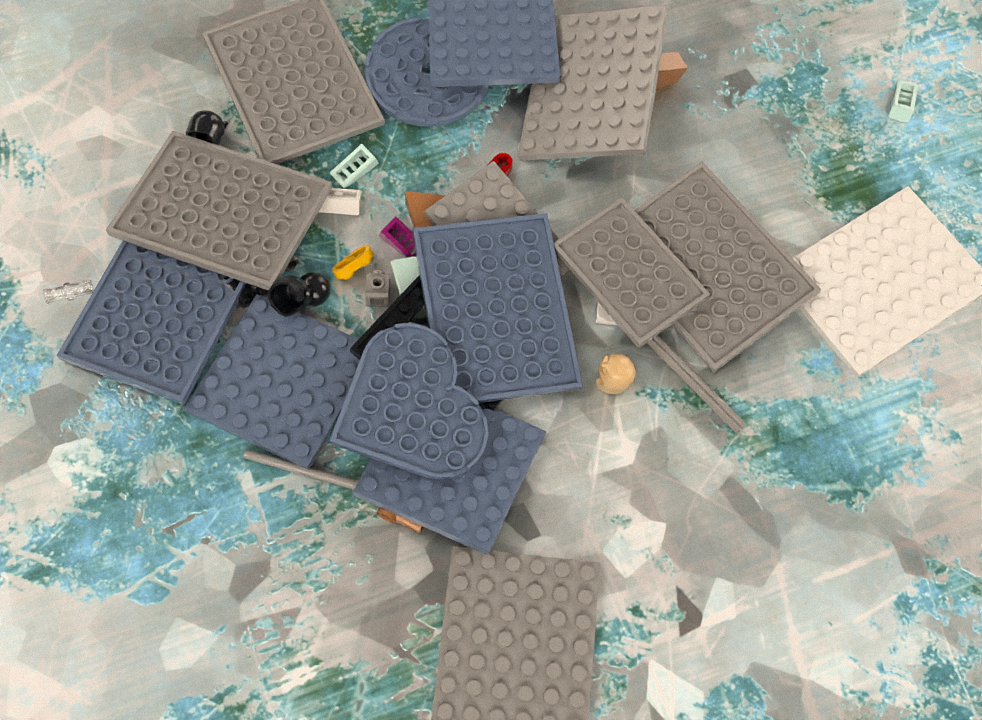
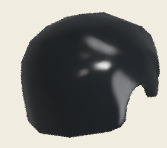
[301,272,330,307]

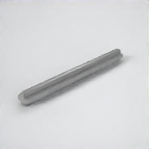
[647,335,745,433]

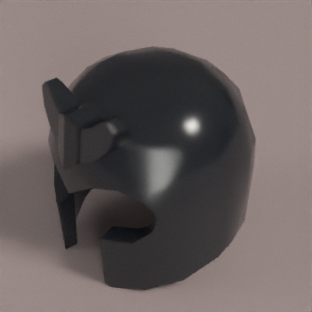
[186,110,228,145]
[268,275,314,317]

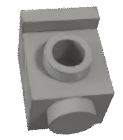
[365,270,390,307]

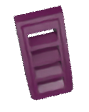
[379,217,416,258]

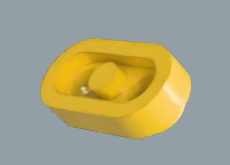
[332,245,374,280]

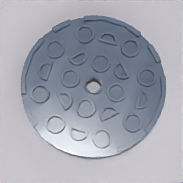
[365,17,490,127]

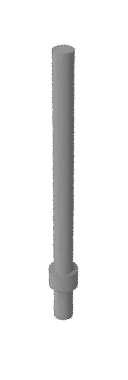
[243,449,359,491]

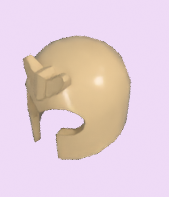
[596,354,636,394]

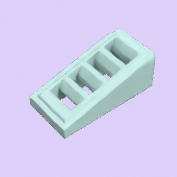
[888,80,919,123]
[330,144,379,189]

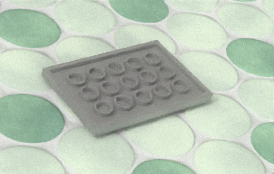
[424,161,571,278]
[554,197,710,348]

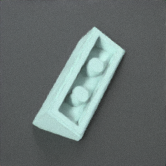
[391,257,428,323]

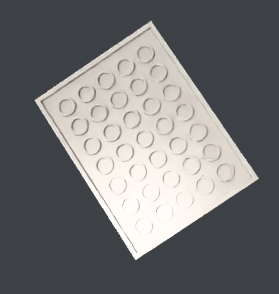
[793,186,982,378]

